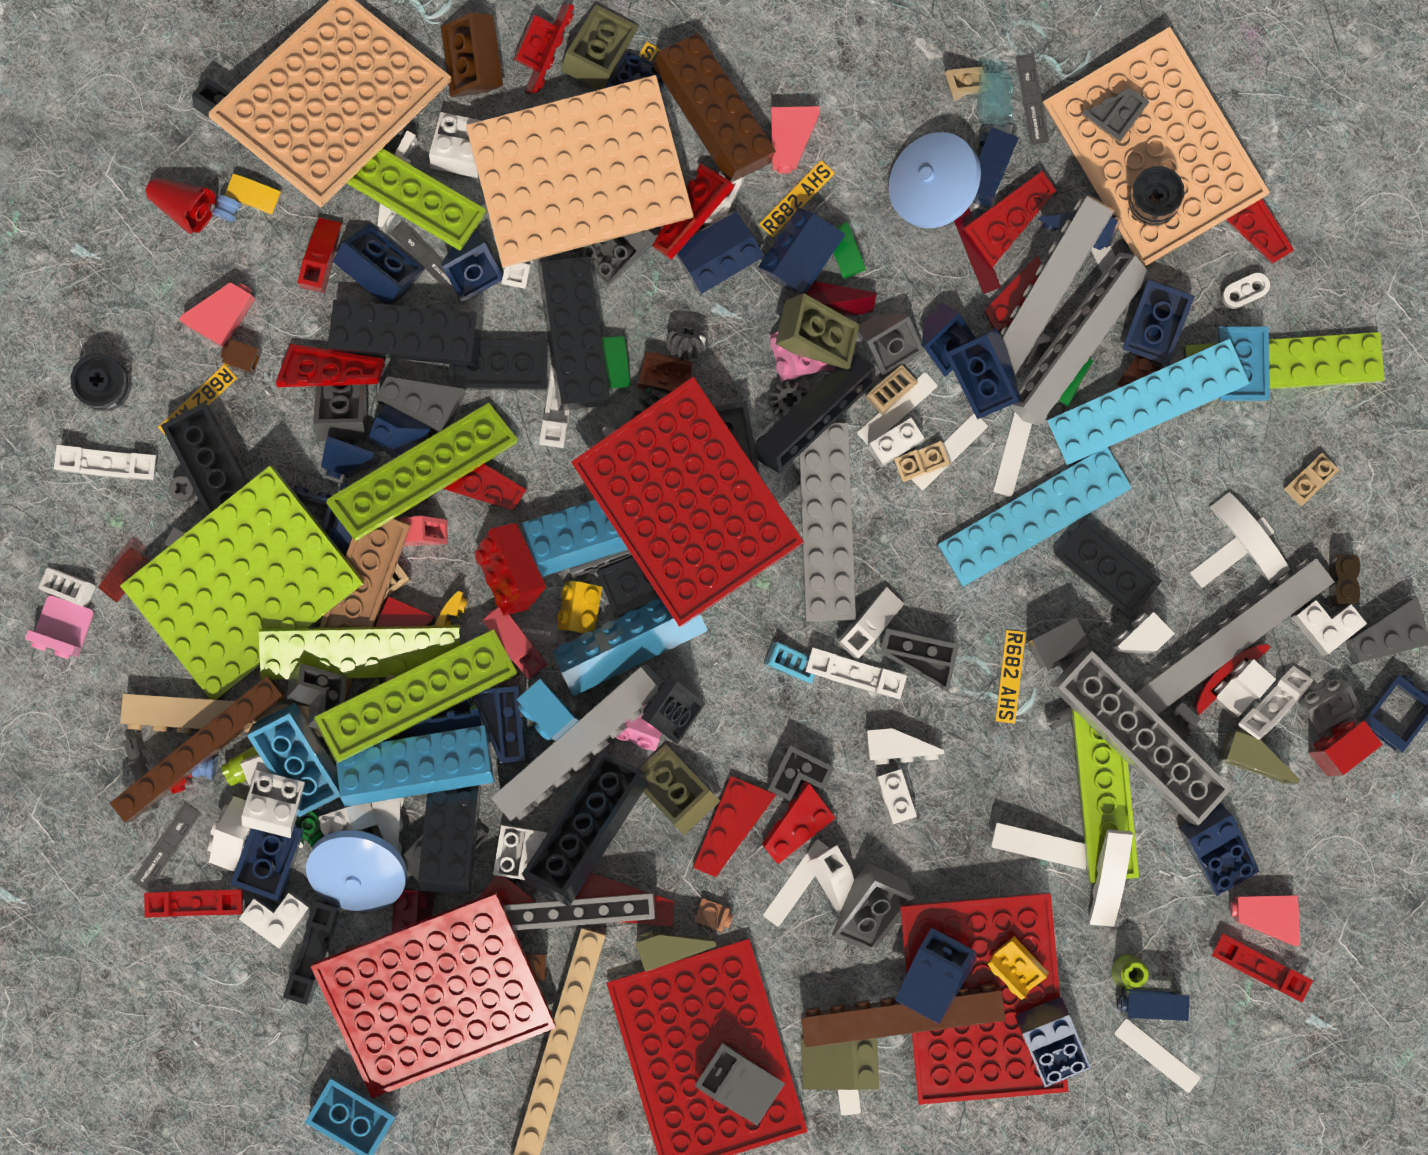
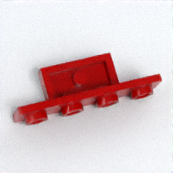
[513,3,574,94]

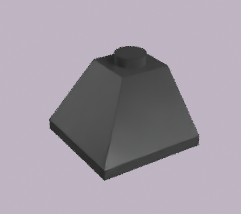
[858,314,925,376]

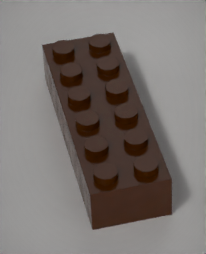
[653,33,776,182]

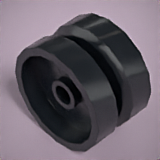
[70,353,131,411]

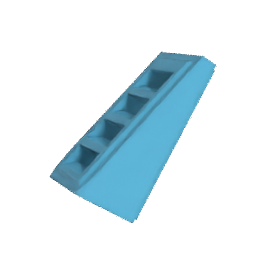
[764,642,815,684]

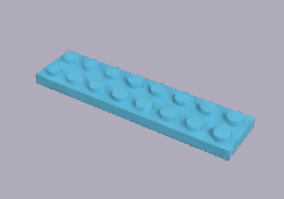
[1047,339,1250,465]
[937,447,1132,587]

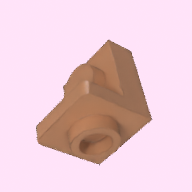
[694,898,733,932]

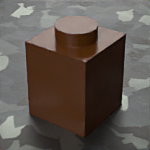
[221,339,262,375]

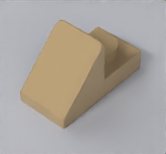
[945,66,990,101]

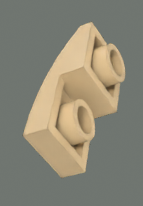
[894,441,952,482]
[1284,453,1339,506]

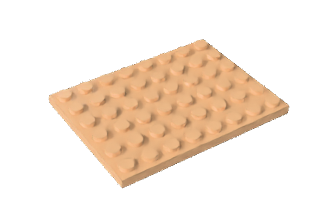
[209,0,451,207]
[1043,27,1270,267]
[466,75,693,268]

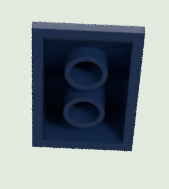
[1122,278,1195,366]
[945,328,1021,420]
[230,826,304,901]

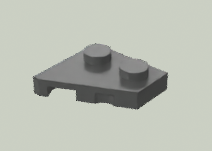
[1082,88,1149,143]

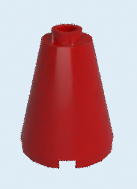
[145,177,216,234]

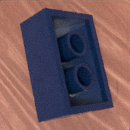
[758,207,845,294]
[676,211,764,294]
[333,223,425,305]

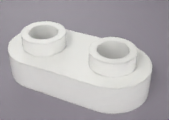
[1222,273,1270,309]

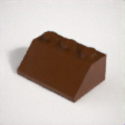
[441,12,503,97]

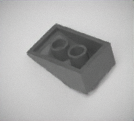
[313,384,367,441]
[832,863,915,952]

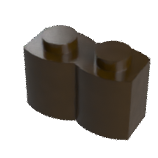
[1329,554,1360,606]

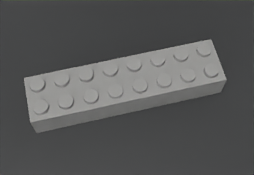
[799,423,856,623]
[1050,650,1232,825]
[491,665,662,821]

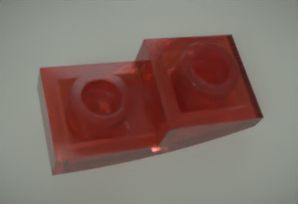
[98,547,150,603]

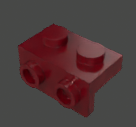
[392,890,434,932]

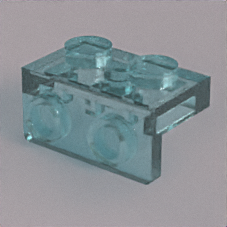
[979,73,1014,127]

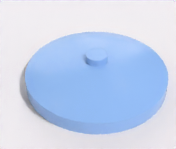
[888,132,981,228]
[306,830,407,912]

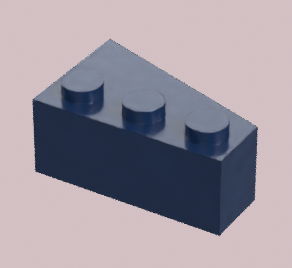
[472,686,527,763]

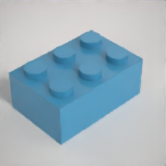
[304,1076,398,1155]

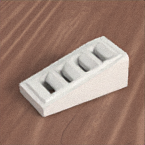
[38,566,96,608]

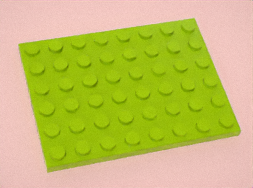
[120,465,365,700]

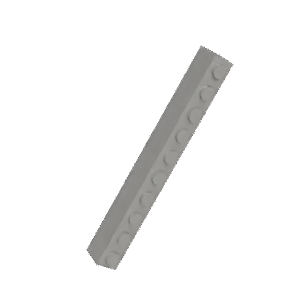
[1135,558,1334,714]

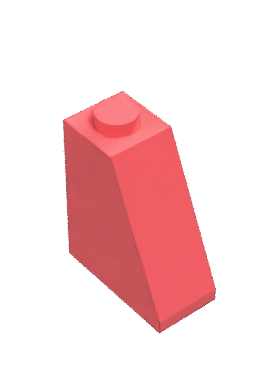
[771,106,820,174]
[179,282,255,347]
[396,516,448,546]
[482,608,548,679]
[1230,895,1300,946]

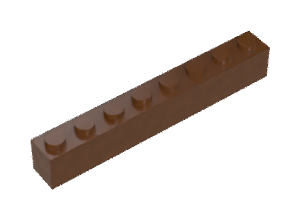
[110,676,287,823]
[801,983,1005,1048]

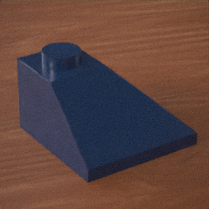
[441,229,503,303]
[921,302,975,377]
[369,405,431,458]
[321,436,380,480]

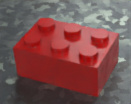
[474,523,546,616]
[1309,720,1383,776]

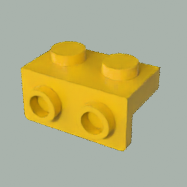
[557,581,602,634]
[987,936,1049,1000]

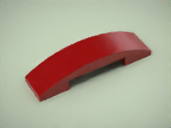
[1193,644,1271,715]
[144,889,243,918]
[1211,933,1314,1003]

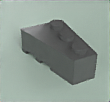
[375,376,466,433]
[1346,596,1428,664]
[880,626,959,692]

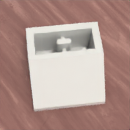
[429,112,482,178]
[1111,612,1175,654]
[242,770,305,838]
[493,825,548,880]

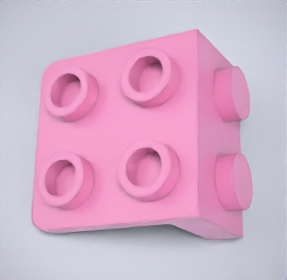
[770,332,835,383]
[25,596,94,659]

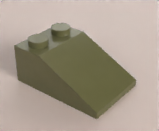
[561,5,639,90]
[775,293,860,369]
[1218,728,1300,785]
[640,744,720,835]
[635,930,717,972]
[801,1038,879,1090]

